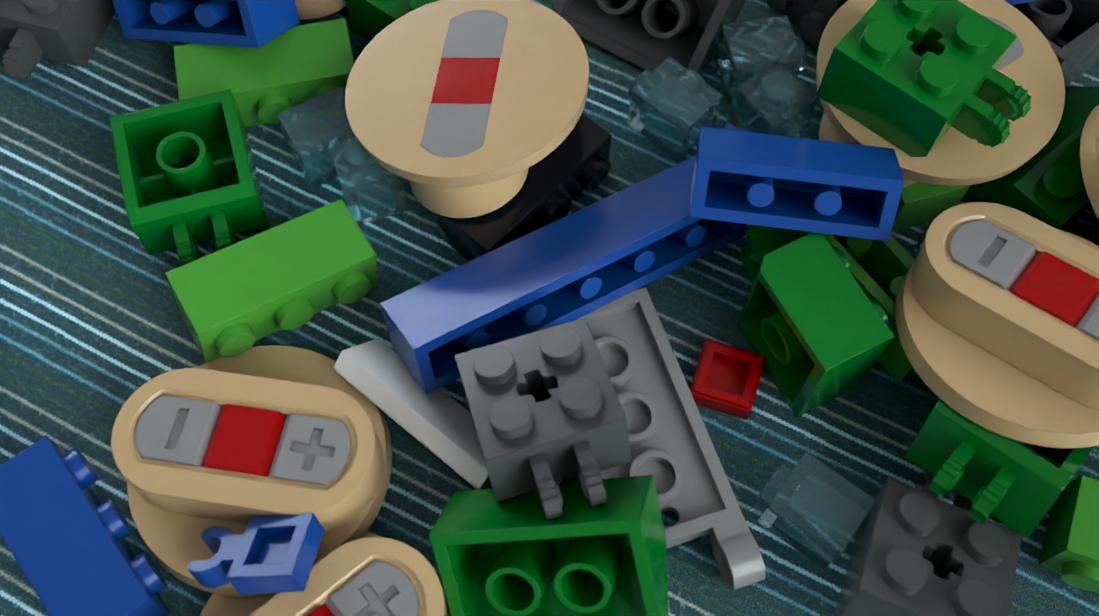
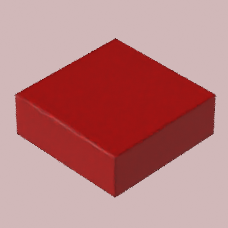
[690,338,766,420]

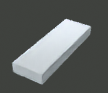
[333,338,491,489]

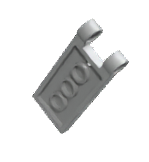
[576,287,766,613]

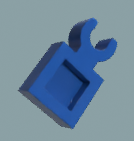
[187,513,325,594]

